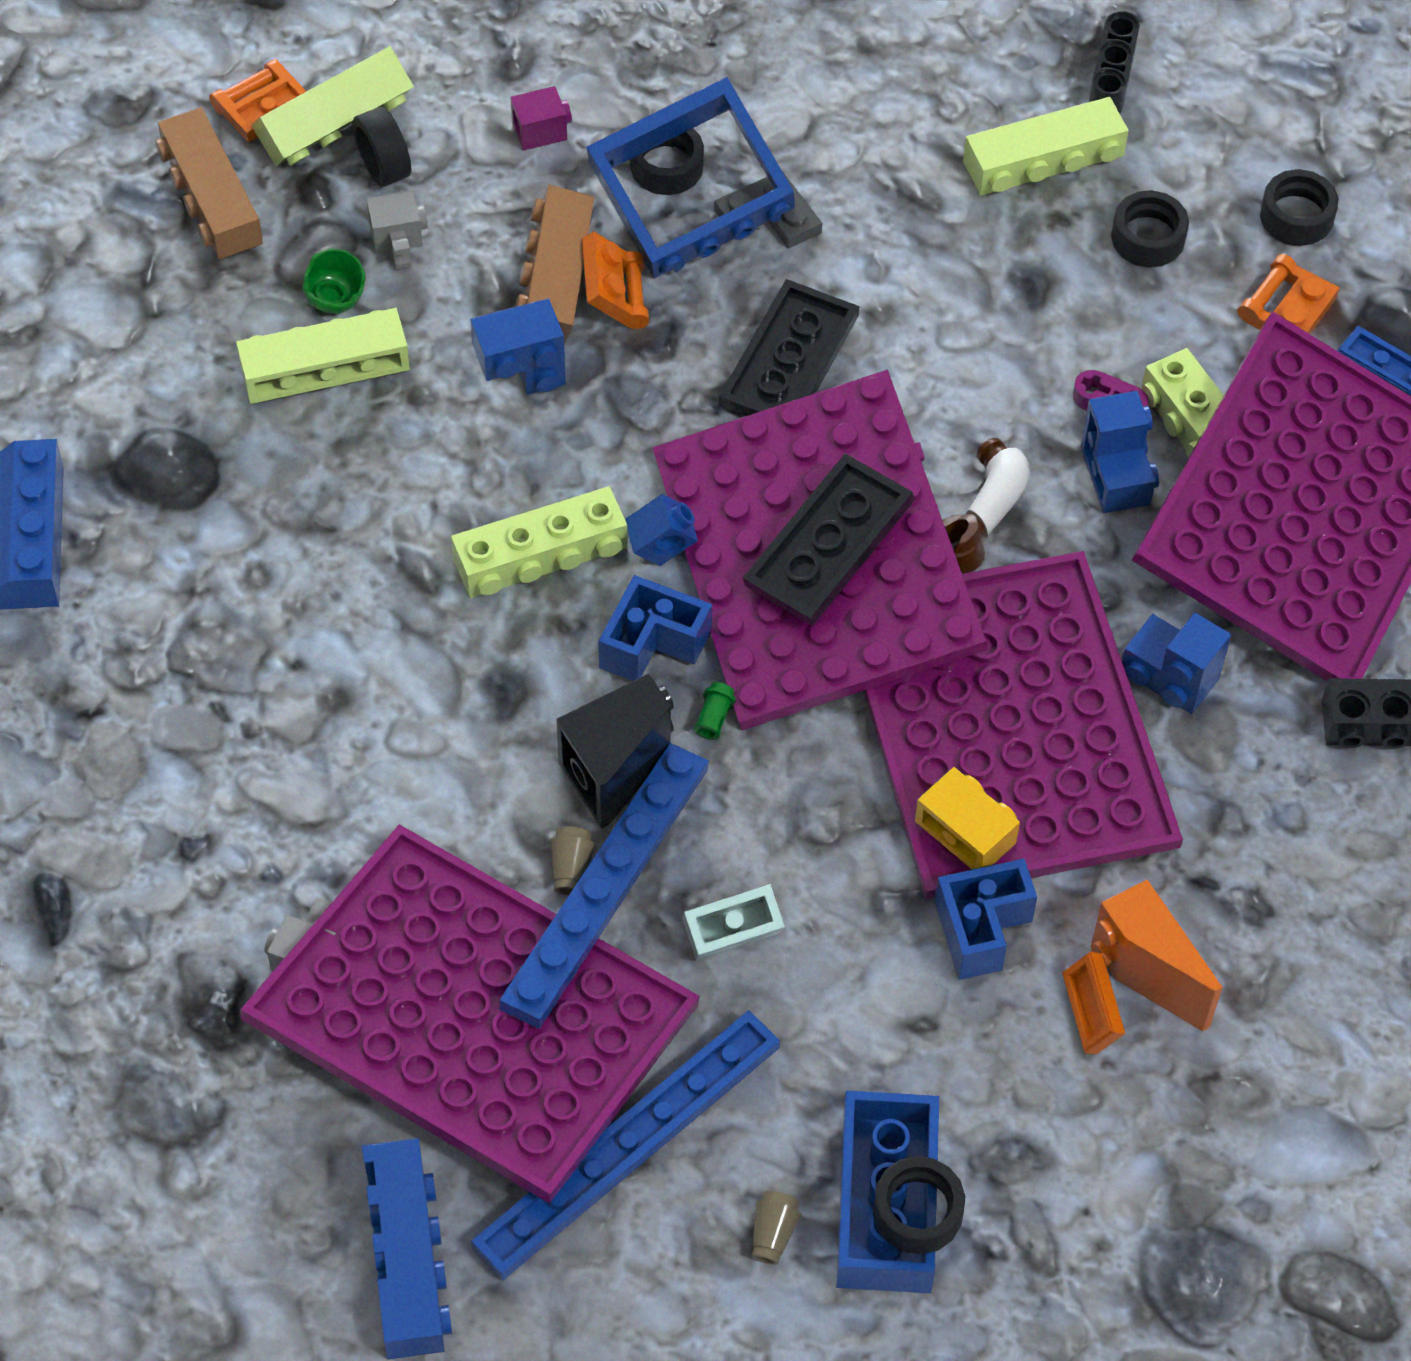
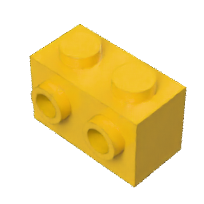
[915,767,1020,870]

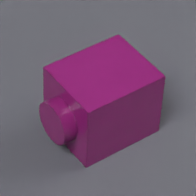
[510,86,572,151]

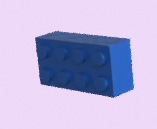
[836,1090,939,1293]

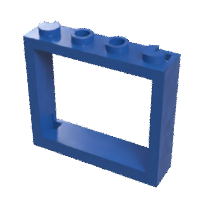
[586,77,795,279]

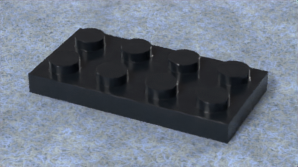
[719,279,860,416]
[743,453,915,626]

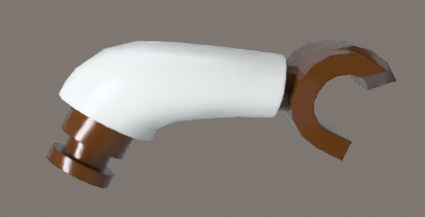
[943,438,1030,574]

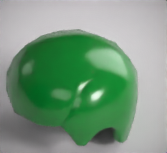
[302,248,366,314]

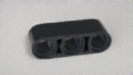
[1089,11,1140,114]

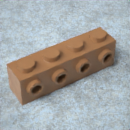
[155,107,263,260]
[515,184,595,345]

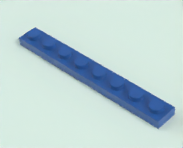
[499,743,709,1029]
[471,1010,780,1281]

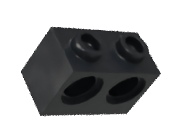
[1322,678,1411,749]

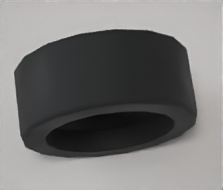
[352,107,412,187]
[630,128,704,195]
[1260,169,1339,246]
[1111,190,1189,267]
[873,1156,966,1254]

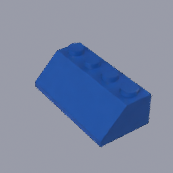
[0,439,64,610]

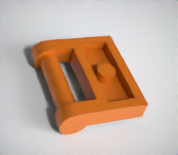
[209,59,307,143]
[582,231,649,329]
[1237,254,1340,334]

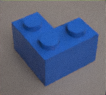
[470,298,566,395]
[1081,391,1159,514]
[598,575,713,681]
[1122,612,1231,714]
[934,858,1037,980]

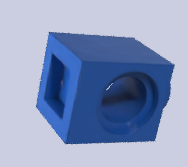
[625,494,698,566]

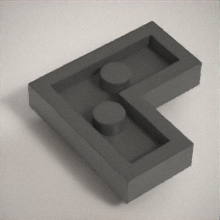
[714,171,823,249]

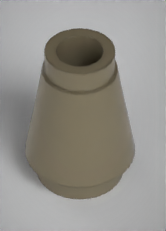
[551,826,595,895]
[751,1191,801,1265]

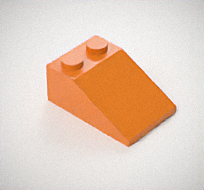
[1091,880,1223,1031]

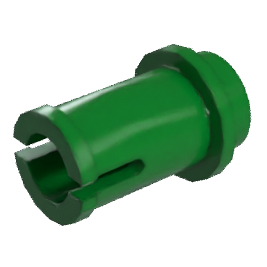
[693,682,736,740]

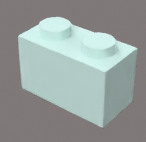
[682,884,785,961]

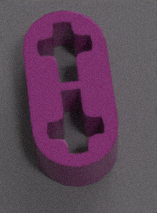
[1073,370,1149,411]

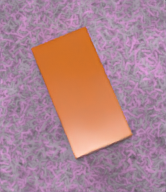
[1062,951,1125,1055]

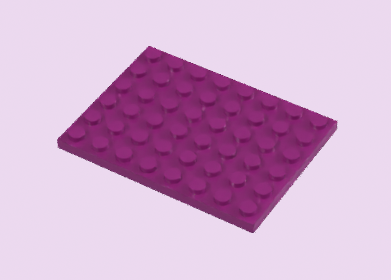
[1131,311,1411,682]
[652,369,988,731]
[863,551,1183,900]
[240,824,700,1204]

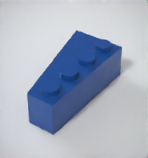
[362,1138,452,1360]

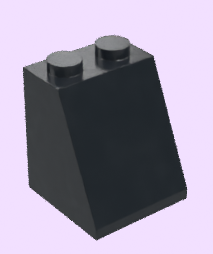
[556,673,674,829]

